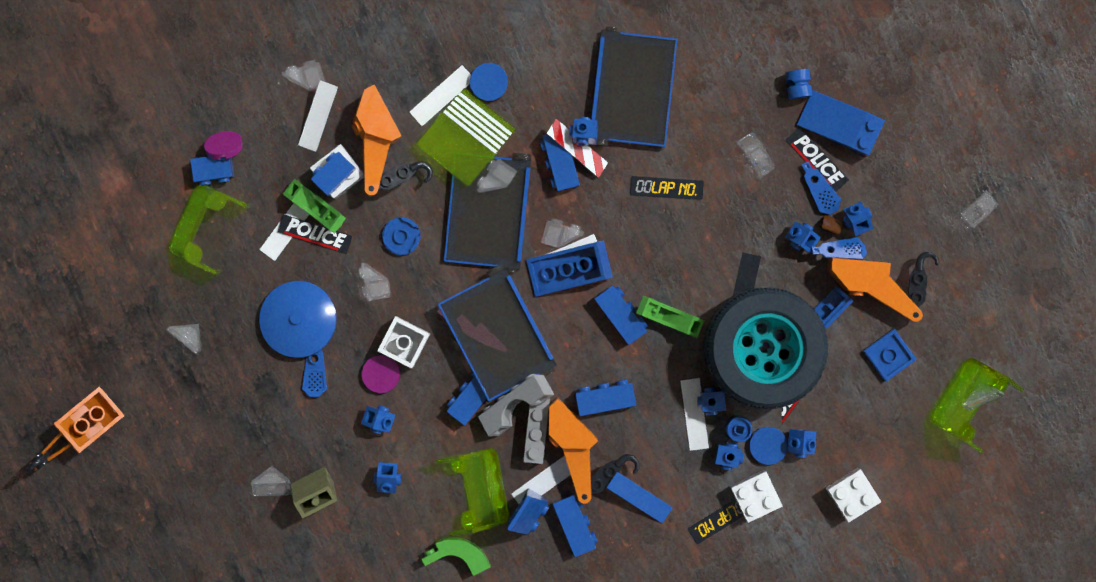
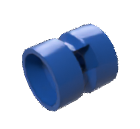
[785,69,813,100]
[725,416,752,442]

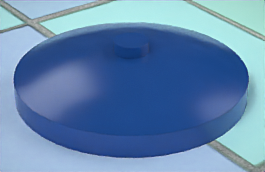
[259,281,337,358]

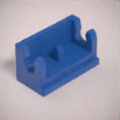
[814,286,853,329]

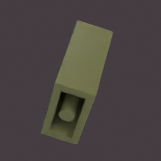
[291,467,337,518]

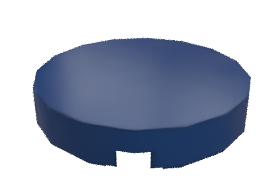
[470,63,508,101]
[382,217,421,255]
[749,426,788,465]

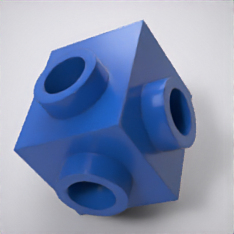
[569,117,598,146]
[843,202,873,236]
[785,221,821,253]
[697,387,726,415]
[361,405,395,434]
[788,429,817,458]
[714,442,744,471]
[373,462,401,493]

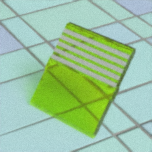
[416,88,516,186]

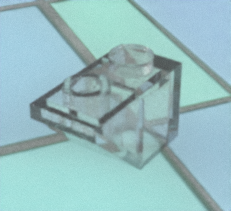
[282,60,326,91]
[736,132,775,179]
[476,159,518,193]
[956,190,999,229]
[541,218,584,248]
[359,263,392,301]

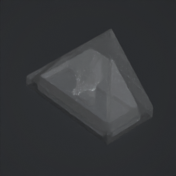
[166,324,201,354]
[963,383,1005,411]
[251,466,292,496]

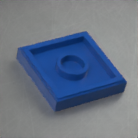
[863,328,917,382]

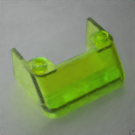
[169,185,251,275]
[930,358,1024,454]
[436,448,509,535]

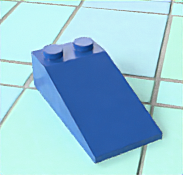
[797,90,885,157]
[526,240,613,297]
[507,489,549,535]

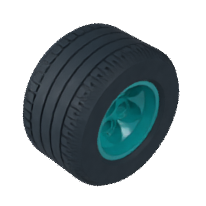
[703,288,829,409]

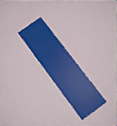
[607,472,673,523]

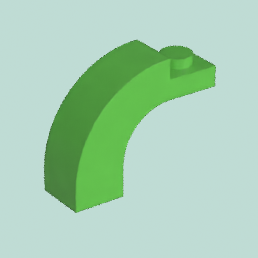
[283,179,346,234]
[636,295,705,338]
[422,537,491,576]

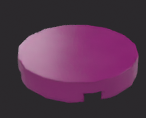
[204,131,243,160]
[362,355,400,393]

